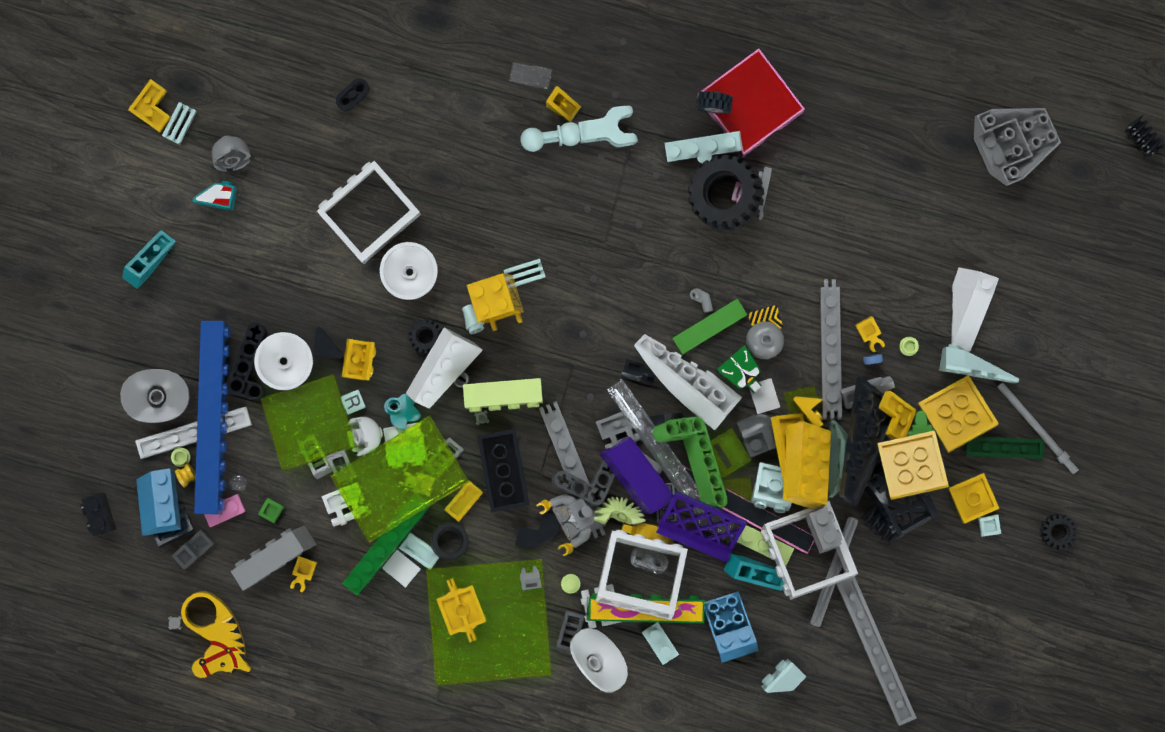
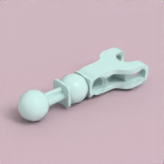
[520,106,638,152]

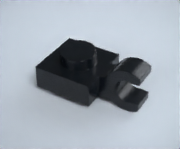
[621,359,656,385]

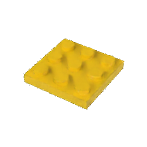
[918,375,999,453]
[877,431,949,500]

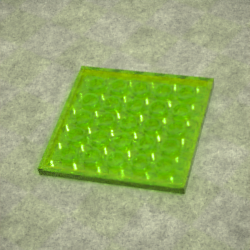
[426,559,552,685]

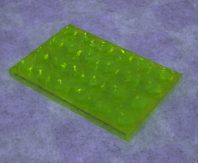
[331,415,469,542]

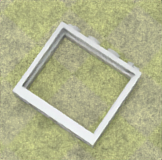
[317,161,421,264]
[761,501,858,600]
[595,530,688,620]

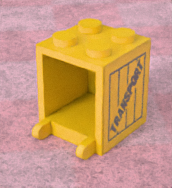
[467,273,524,331]

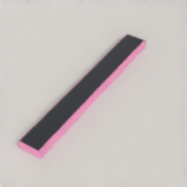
[671,464,814,554]

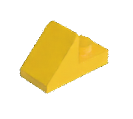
[792,397,823,427]

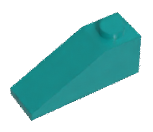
[122,230,176,289]
[724,553,789,591]

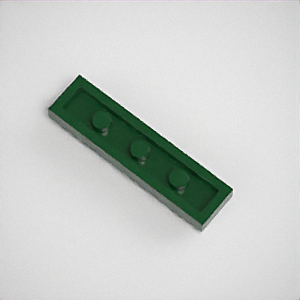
[965,437,1044,459]

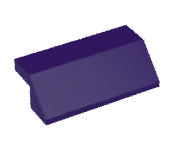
[599,437,674,514]

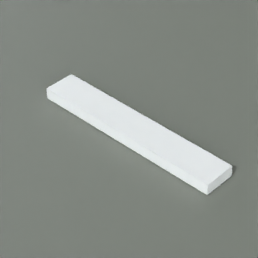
[135,407,252,459]

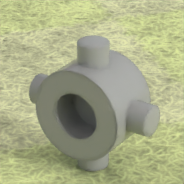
[474,410,490,426]
[168,616,182,630]

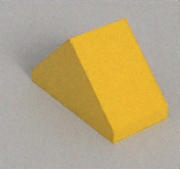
[546,86,581,122]

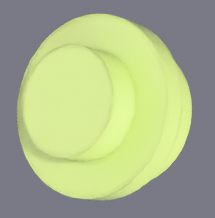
[899,337,919,356]
[171,448,191,467]
[561,574,580,593]

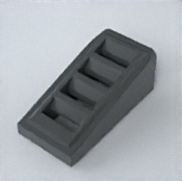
[556,611,584,655]

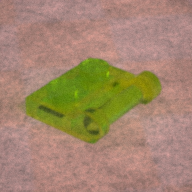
[710,428,752,478]

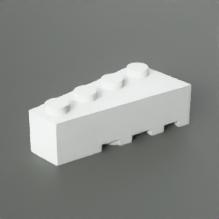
[406,327,482,409]

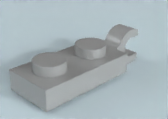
[758,167,772,220]

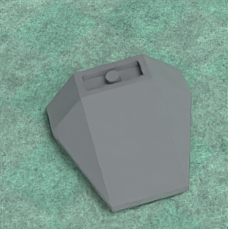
[974,108,1061,186]

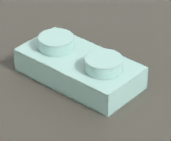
[642,622,679,665]

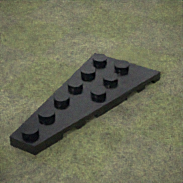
[839,377,892,506]

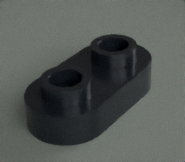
[336,78,370,111]

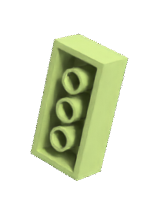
[463,378,543,413]

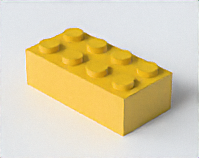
[783,421,831,509]

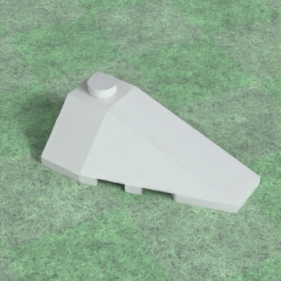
[951,267,999,352]

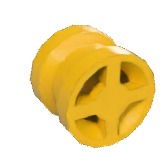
[175,463,196,487]

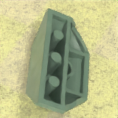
[828,420,848,498]

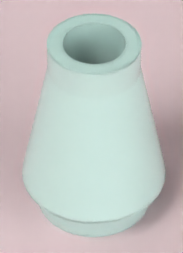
[462,304,484,334]

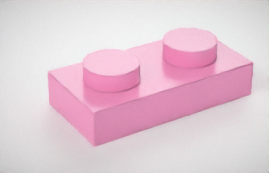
[205,494,246,527]

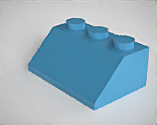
[136,468,181,536]

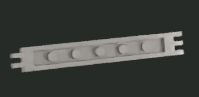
[820,279,842,420]
[539,401,606,538]

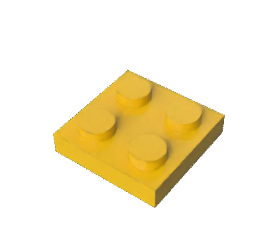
[948,473,999,524]

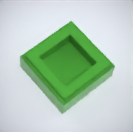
[258,498,285,524]

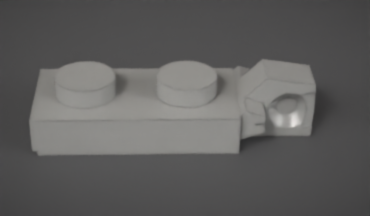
[840,376,895,409]

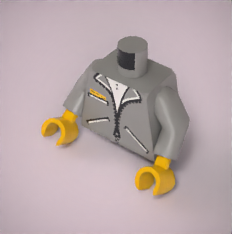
[537,494,595,556]

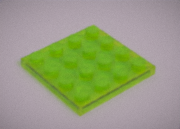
[261,374,357,472]

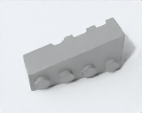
[231,525,317,591]

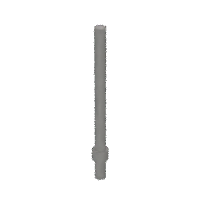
[997,382,1079,474]

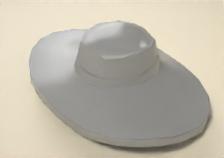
[120,369,190,423]

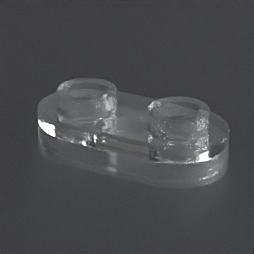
[630,547,669,574]

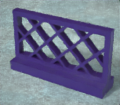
[656,491,747,562]

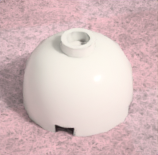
[347,417,383,456]

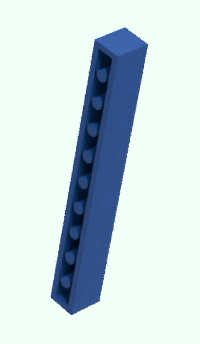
[194,321,231,515]

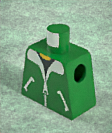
[716,345,762,393]

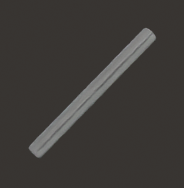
[810,517,858,627]

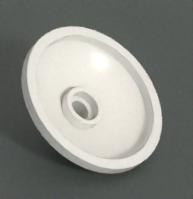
[380,242,438,300]
[254,332,313,390]

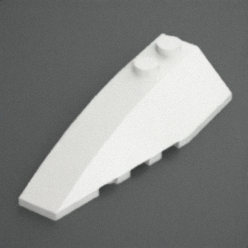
[634,334,742,430]

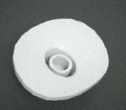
[570,628,628,693]

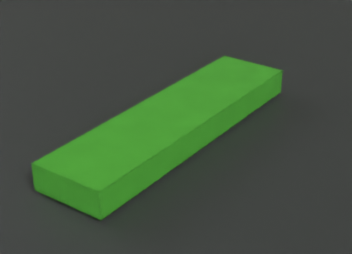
[672,299,747,355]

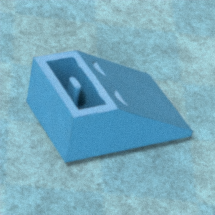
[704,591,758,663]

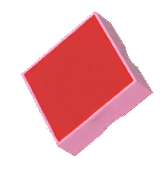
[697,49,805,158]

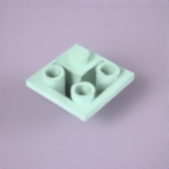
[761,659,806,693]

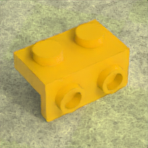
[342,339,376,380]

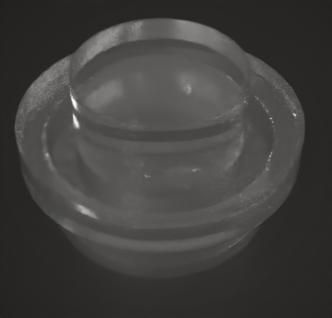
[229,476,248,490]

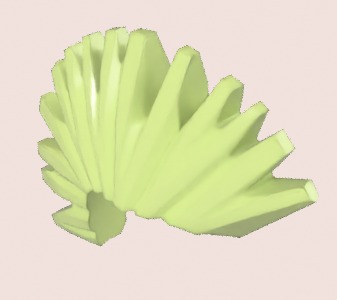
[593,497,646,525]

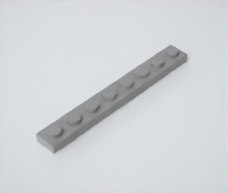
[836,576,916,726]

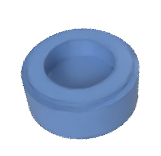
[863,354,883,365]

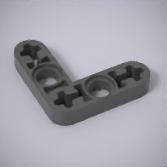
[552,459,615,506]

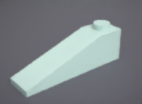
[939,344,1019,383]

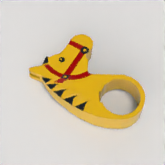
[181,591,251,678]

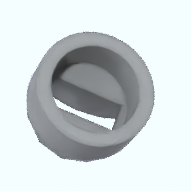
[454,372,469,387]

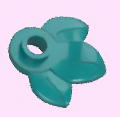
[384,394,421,430]

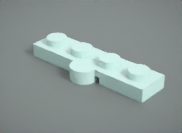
[665,131,743,164]

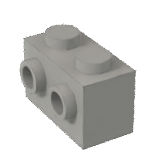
[806,507,842,554]

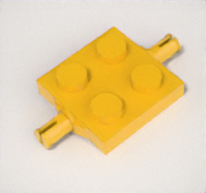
[436,578,486,643]

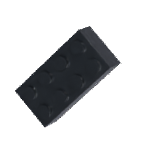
[477,429,530,512]

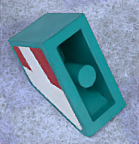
[192,181,237,211]

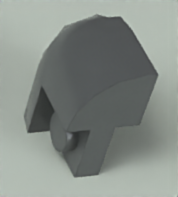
[735,414,776,457]

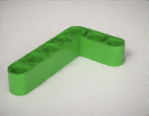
[653,416,727,512]

